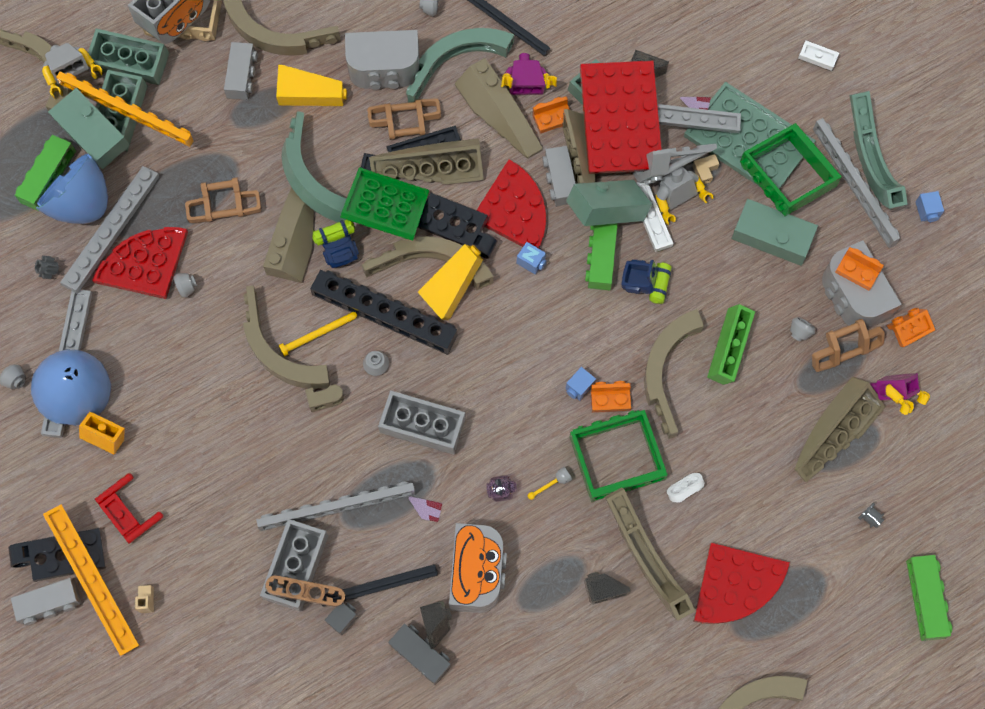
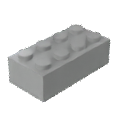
[378,390,466,455]
[260,519,328,612]

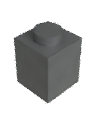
[325,602,358,636]

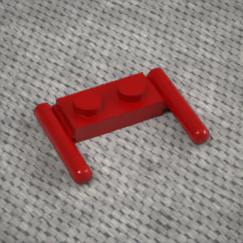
[95,473,163,544]

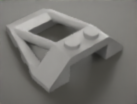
[632,144,717,185]

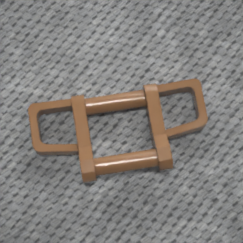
[367,99,441,140]
[185,177,262,223]
[812,319,885,372]

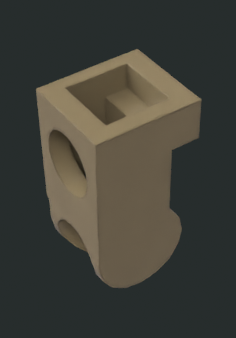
[305,385,344,412]

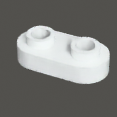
[667,473,705,502]

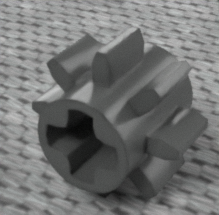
[34,255,59,279]

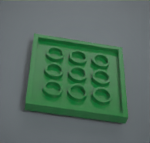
[340,167,429,241]

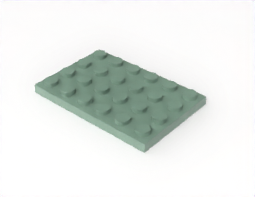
[683,82,816,189]

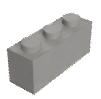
[224,42,258,100]
[542,146,576,206]
[11,578,81,625]

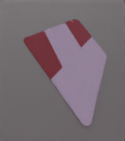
[680,97,711,110]
[409,497,442,522]

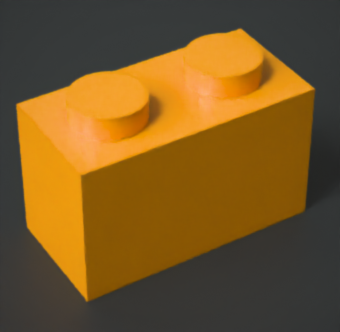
[79,412,125,455]

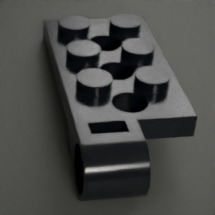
[417,193,498,259]
[8,528,106,582]

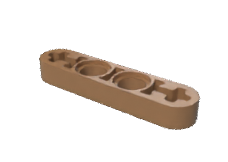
[265,576,345,607]

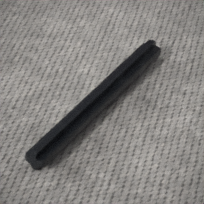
[467,0,550,56]
[321,565,438,607]

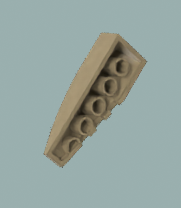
[455,58,543,159]
[562,109,595,184]
[369,138,484,184]
[263,178,315,283]
[795,377,886,482]

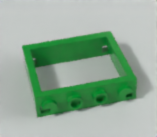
[740,123,842,216]
[569,410,668,502]

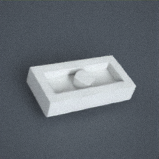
[798,41,839,71]

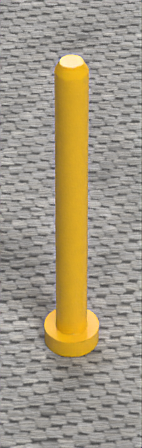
[278,312,357,357]

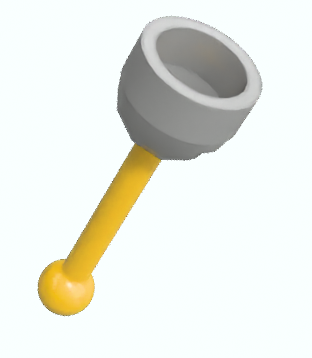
[527,467,572,500]

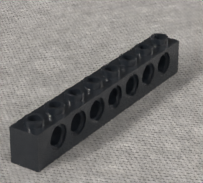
[310,269,458,355]

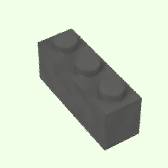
[388,623,451,685]

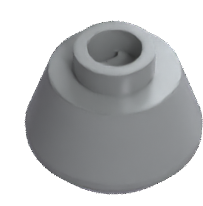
[420,0,438,17]
[174,273,197,298]
[790,317,815,341]
[363,351,389,376]
[0,364,26,389]

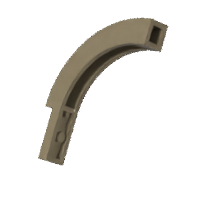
[223,0,341,56]
[0,29,73,111]
[362,237,493,291]
[243,285,330,389]
[644,309,704,439]
[605,487,695,621]
[717,676,808,709]

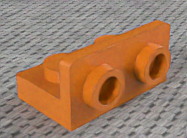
[532,96,570,134]
[835,247,884,291]
[887,307,935,347]
[590,381,631,413]

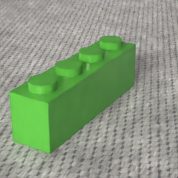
[15,135,76,211]
[585,223,617,291]
[707,304,755,385]
[906,555,952,641]

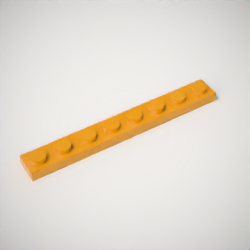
[56,71,193,147]
[43,504,139,656]

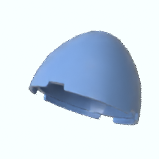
[36,154,108,224]
[31,349,111,426]

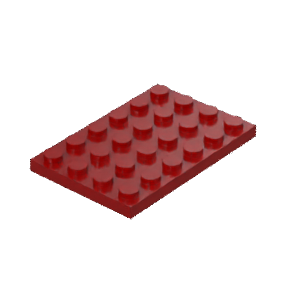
[580,61,661,174]

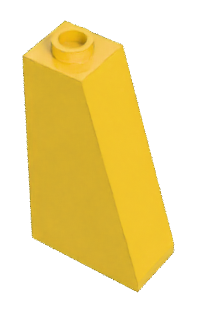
[276,65,347,106]
[418,244,483,321]

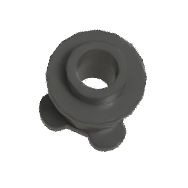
[858,502,884,528]

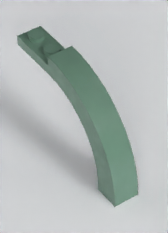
[406,28,514,103]
[849,91,908,209]
[281,111,347,222]

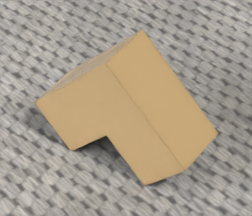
[692,154,719,184]
[135,585,154,613]

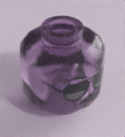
[486,475,517,502]

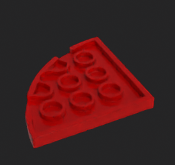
[476,160,546,249]
[92,227,188,299]
[693,543,790,624]

